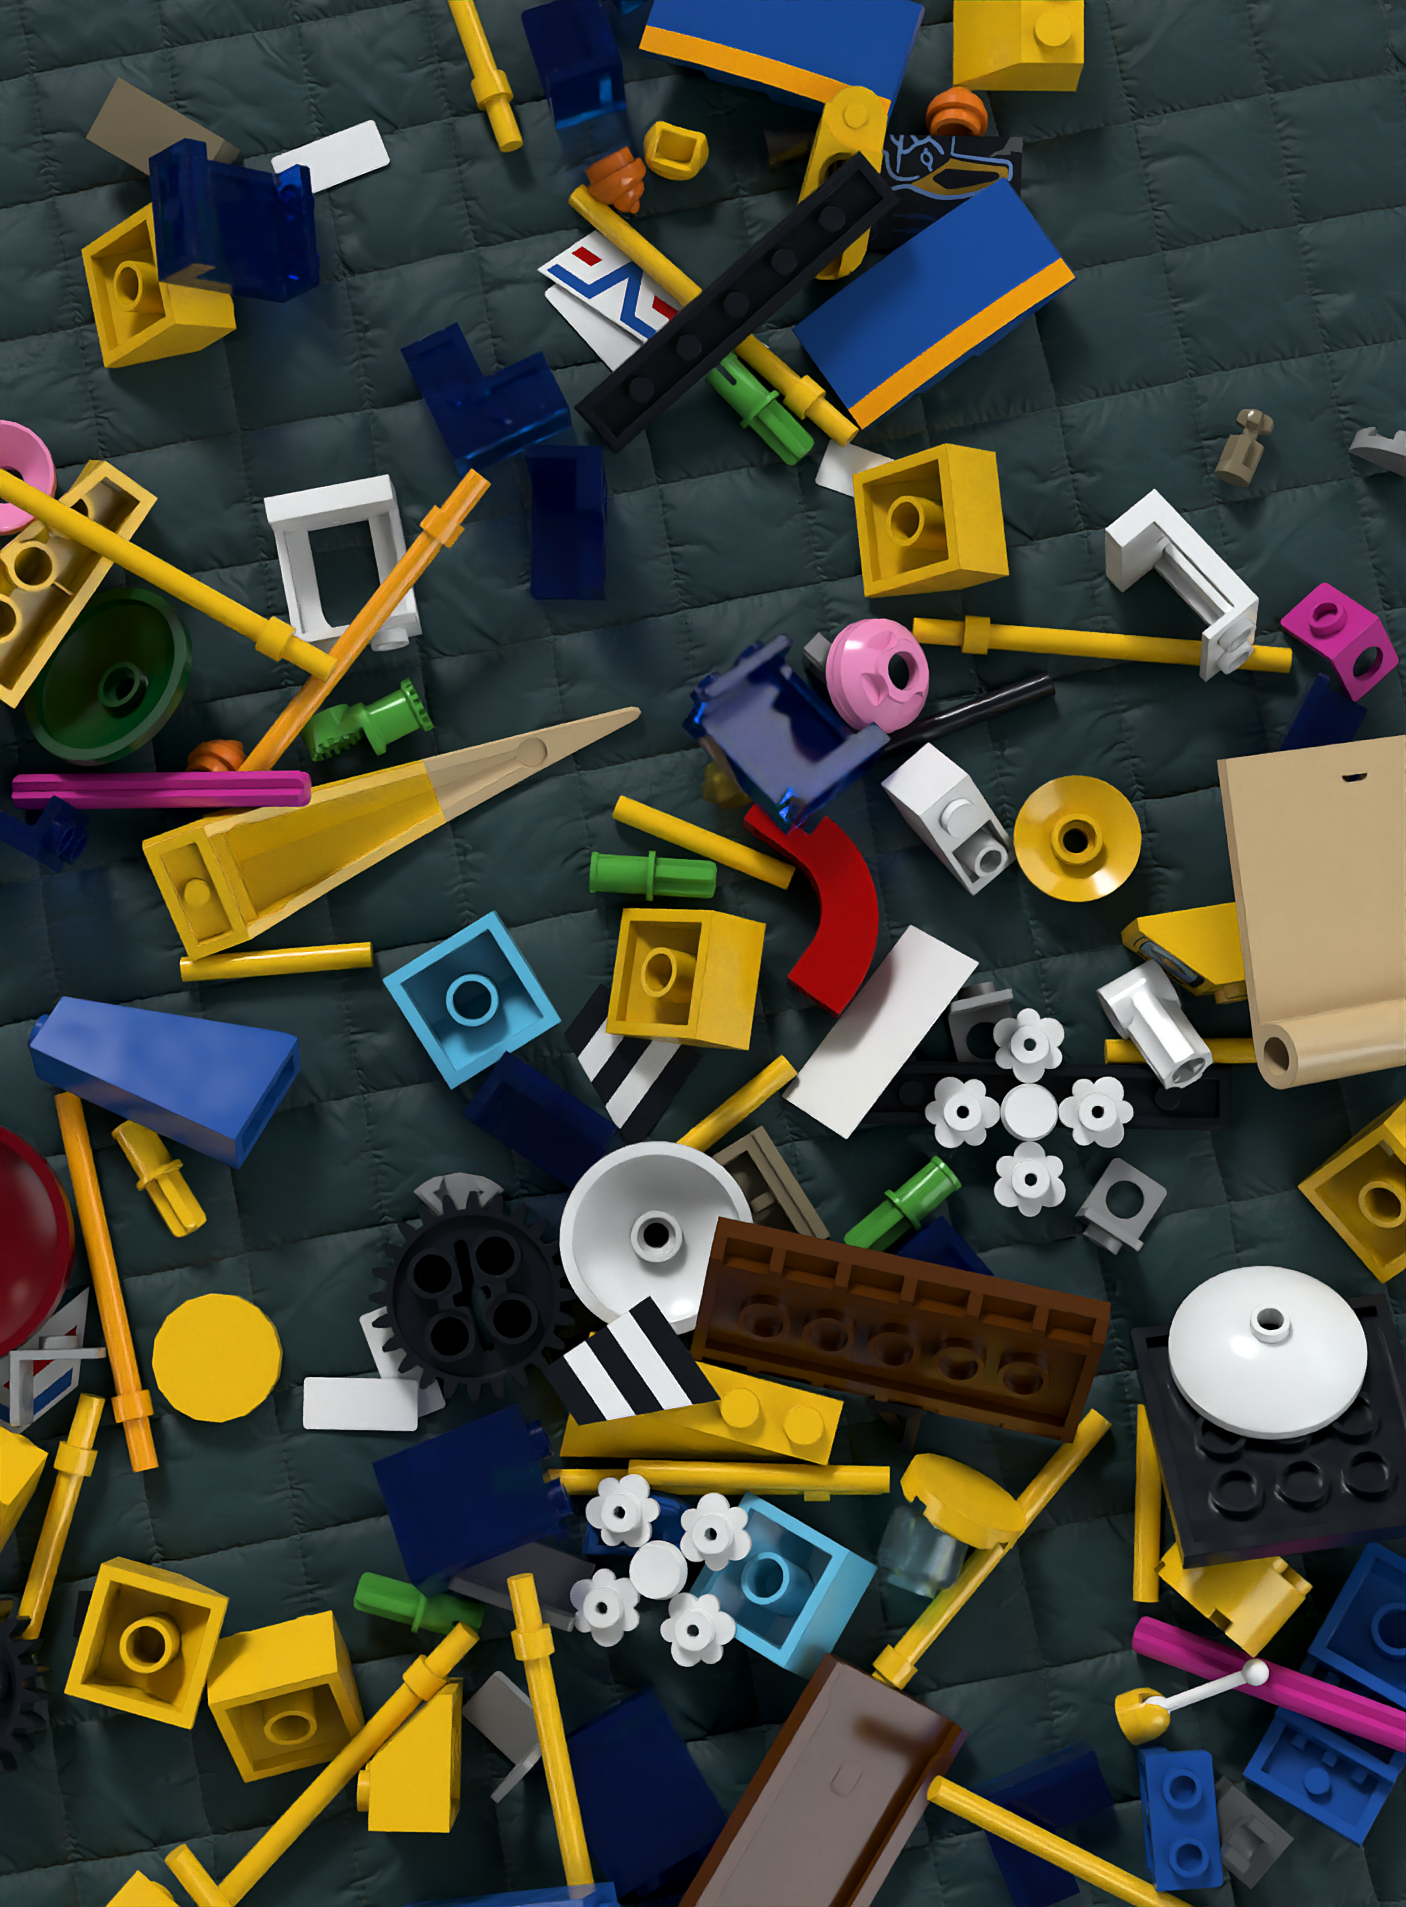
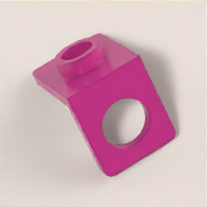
[1280,583,1399,702]

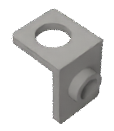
[945,981,1013,1062]
[1075,1158,1167,1256]
[10,1335,109,1426]
[461,1671,542,1804]

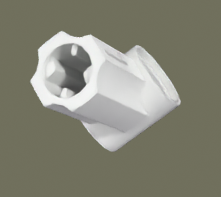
[1096,959,1213,1089]

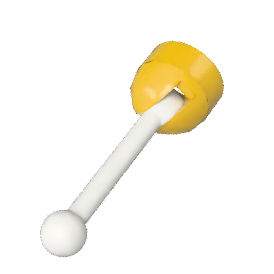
[1115,1659,1269,1746]

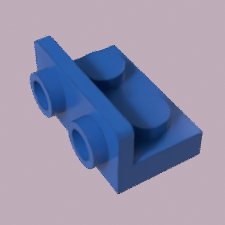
[1135,1742,1223,1892]

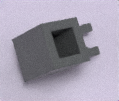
[1214,1775,1294,1889]

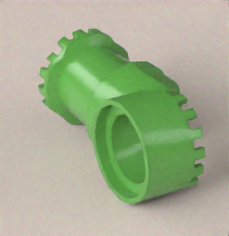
[299,678,434,762]

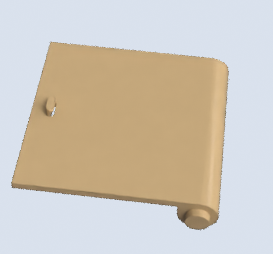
[1217,735,1406,1090]

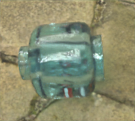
[876,1499,969,1599]

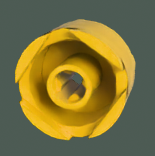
[1153,1542,1313,1658]

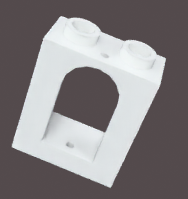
[264,474,422,654]
[1105,489,1259,682]

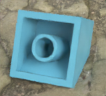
[382,910,562,1090]
[689,1490,878,1680]

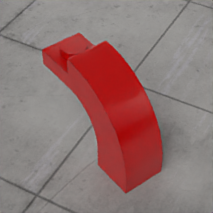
[743,798,879,1019]

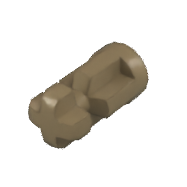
[1214,409,1274,487]

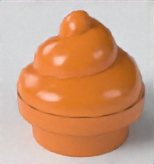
[925,87,988,136]
[584,146,646,214]
[185,739,247,772]

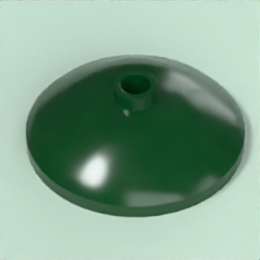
[25,587,192,766]

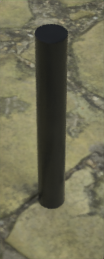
[870,671,1056,762]

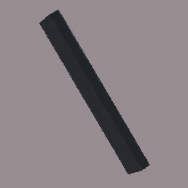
[574,150,901,455]
[859,1061,1232,1131]

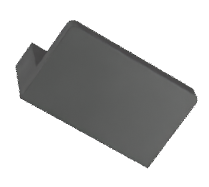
[448,1519,597,1632]

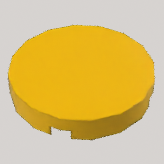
[152,1293,283,1423]
[900,1453,1027,1550]

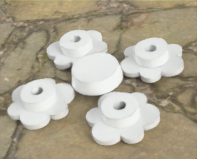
[925,1008,1134,1217]
[570,1474,752,1667]

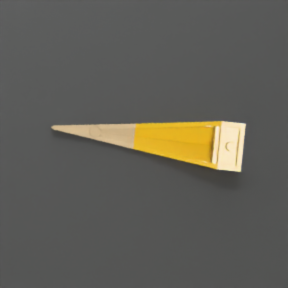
[142,706,641,962]

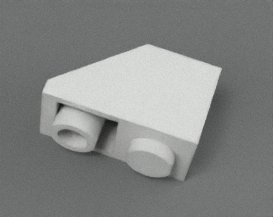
[881,742,1016,896]

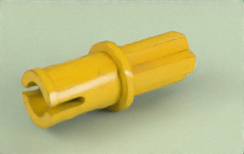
[111,1119,207,1238]

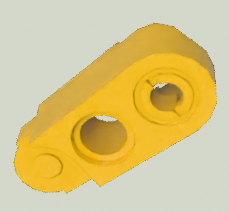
[798,86,888,280]

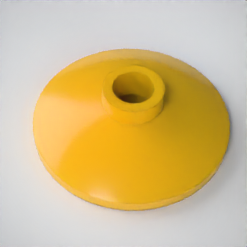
[1013,775,1141,903]

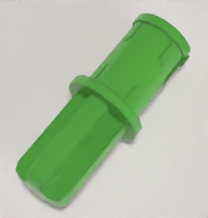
[704,352,815,466]
[589,851,717,901]
[843,1156,962,1252]
[354,1572,486,1636]

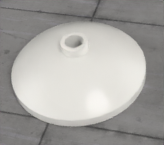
[560,1141,753,1335]
[1168,1266,1367,1440]

